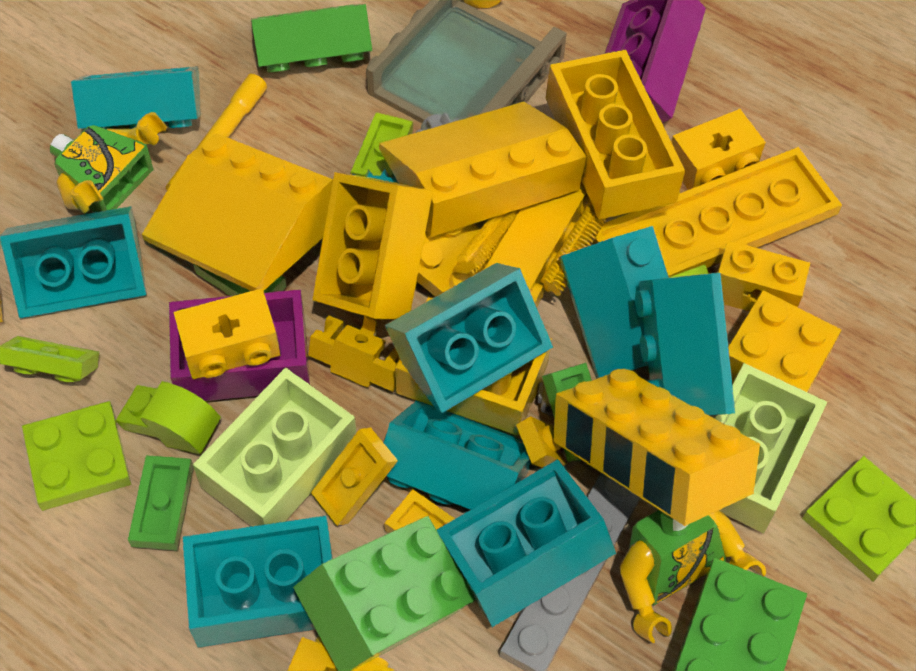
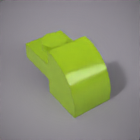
[115,381,221,454]

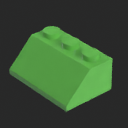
[251,3,373,72]

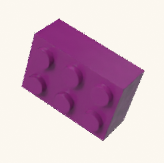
[169,289,310,401]

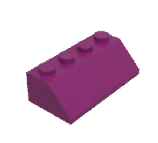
[605,0,706,123]

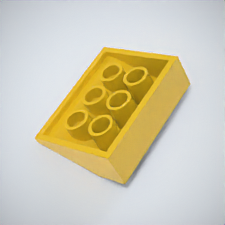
[379,102,587,237]
[142,133,333,291]

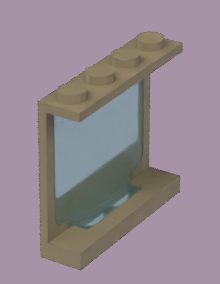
[366,0,567,123]

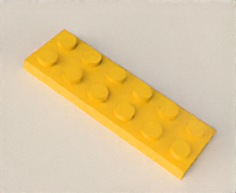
[592,147,842,277]

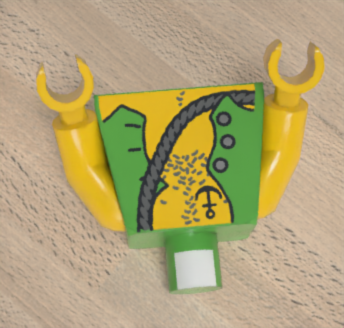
[50,112,168,213]
[620,510,766,644]

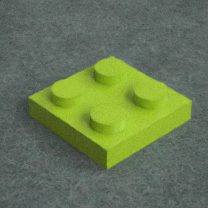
[22,401,132,511]
[802,456,916,582]

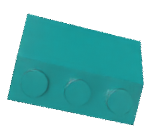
[71,66,201,130]
[0,206,147,318]
[559,226,669,378]
[385,263,553,413]
[635,273,735,415]
[384,400,532,510]
[437,459,616,627]
[183,515,333,648]

